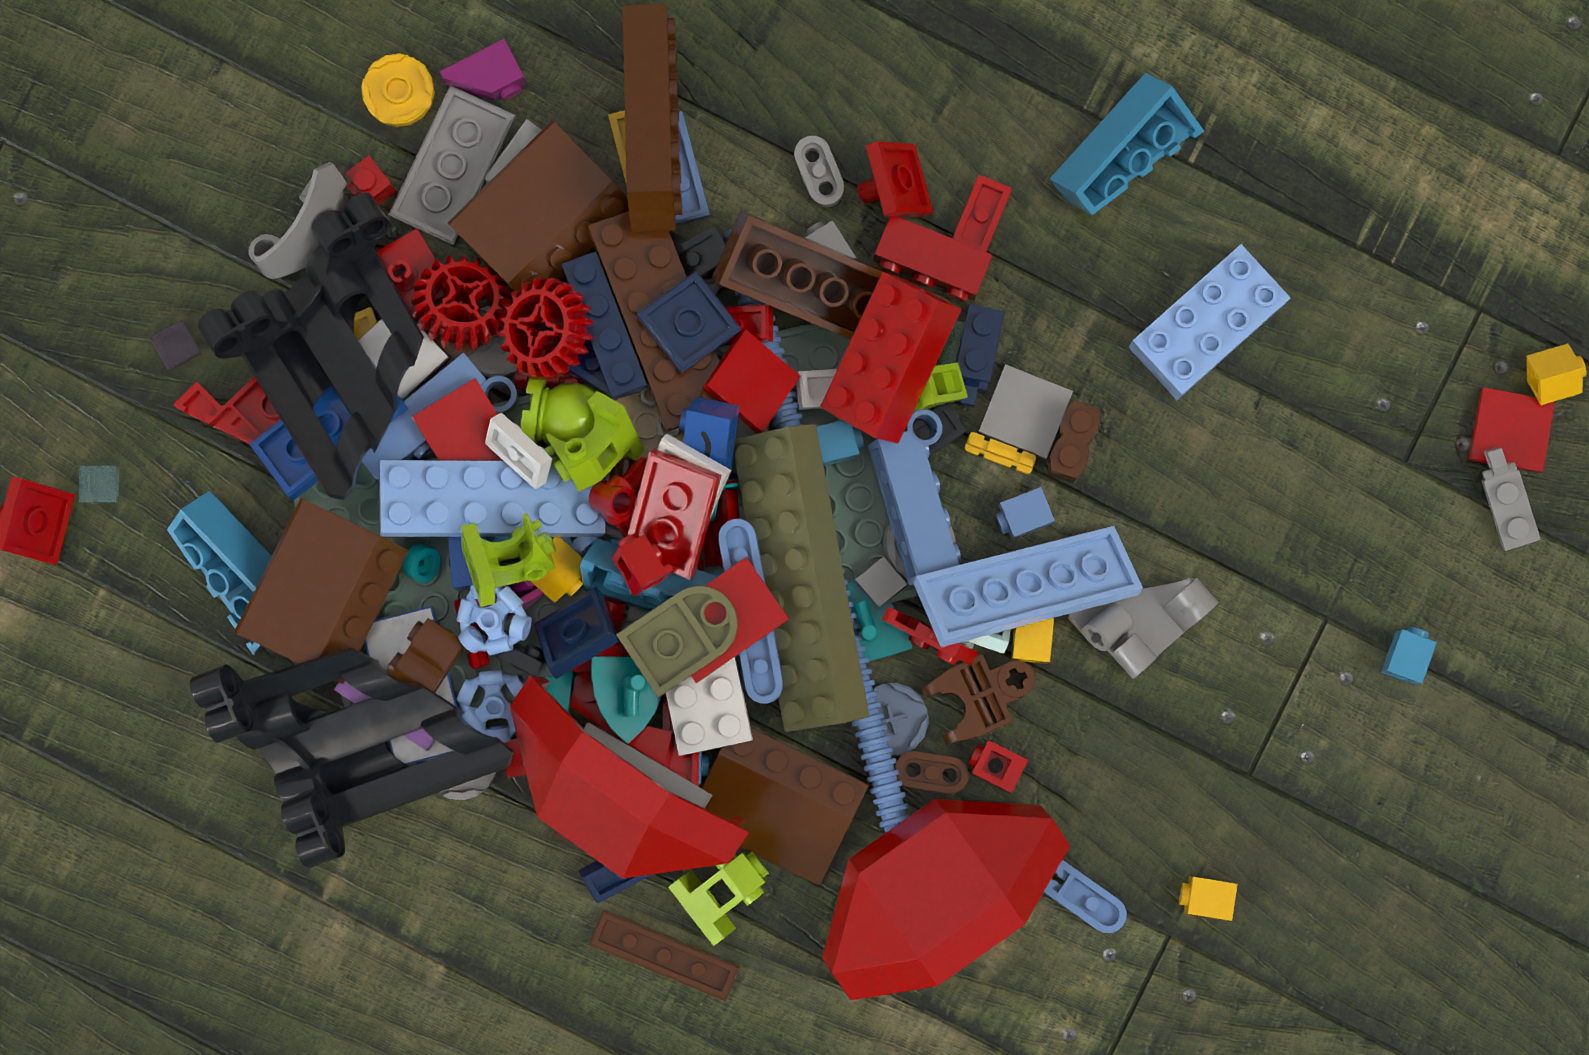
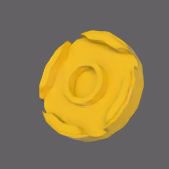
[361,53,435,127]

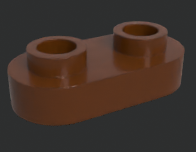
[895,751,969,794]

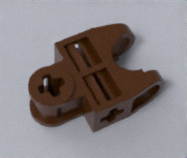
[921,654,1035,744]

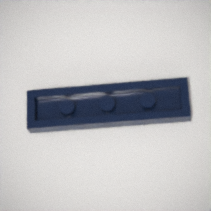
[562,252,648,400]

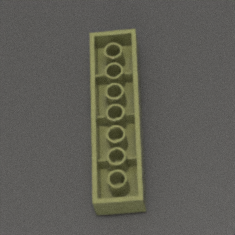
[734,424,870,732]

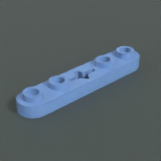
[719,519,784,703]
[1044,860,1127,933]

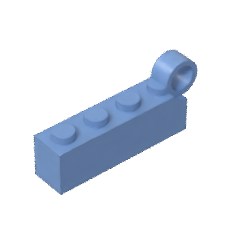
[362,352,518,481]
[867,409,961,586]

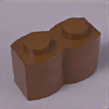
[1047,401,1100,483]
[386,618,465,693]

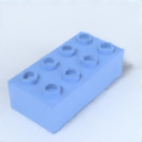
[1128,244,1290,400]

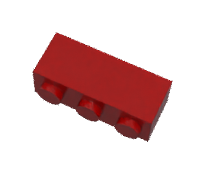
[874,216,993,302]

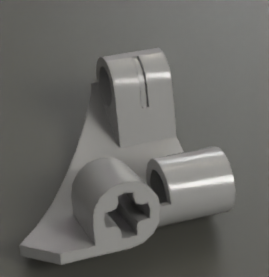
[248,162,350,279]
[1068,578,1219,679]

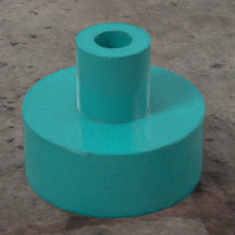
[403,543,441,583]

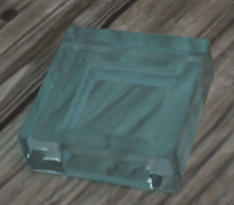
[79,466,119,504]

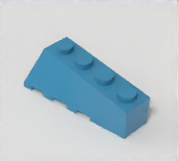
[1050,73,1204,215]
[167,491,272,655]
[580,538,723,611]

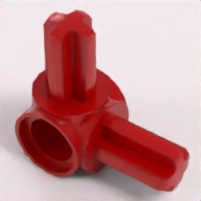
[589,457,647,538]

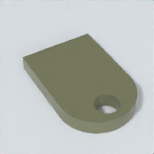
[616,586,738,697]

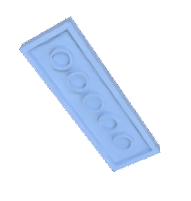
[379,460,605,537]
[913,526,1143,647]

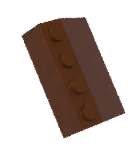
[448,120,629,292]
[234,498,409,684]
[702,728,869,886]

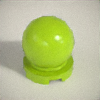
[521,376,595,453]

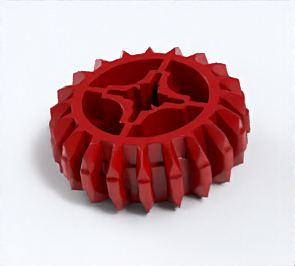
[411,254,511,351]
[497,278,594,378]

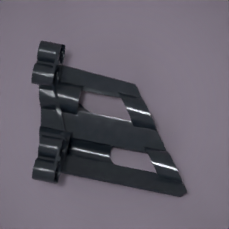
[198,192,424,500]
[190,648,514,869]

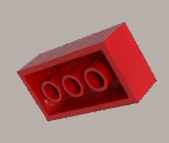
[820,272,962,444]

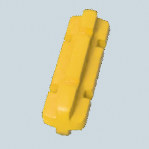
[965,432,1036,475]

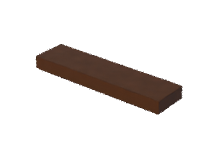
[589,910,740,1001]

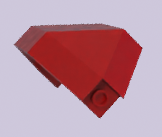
[509,675,749,878]
[822,799,1070,1000]

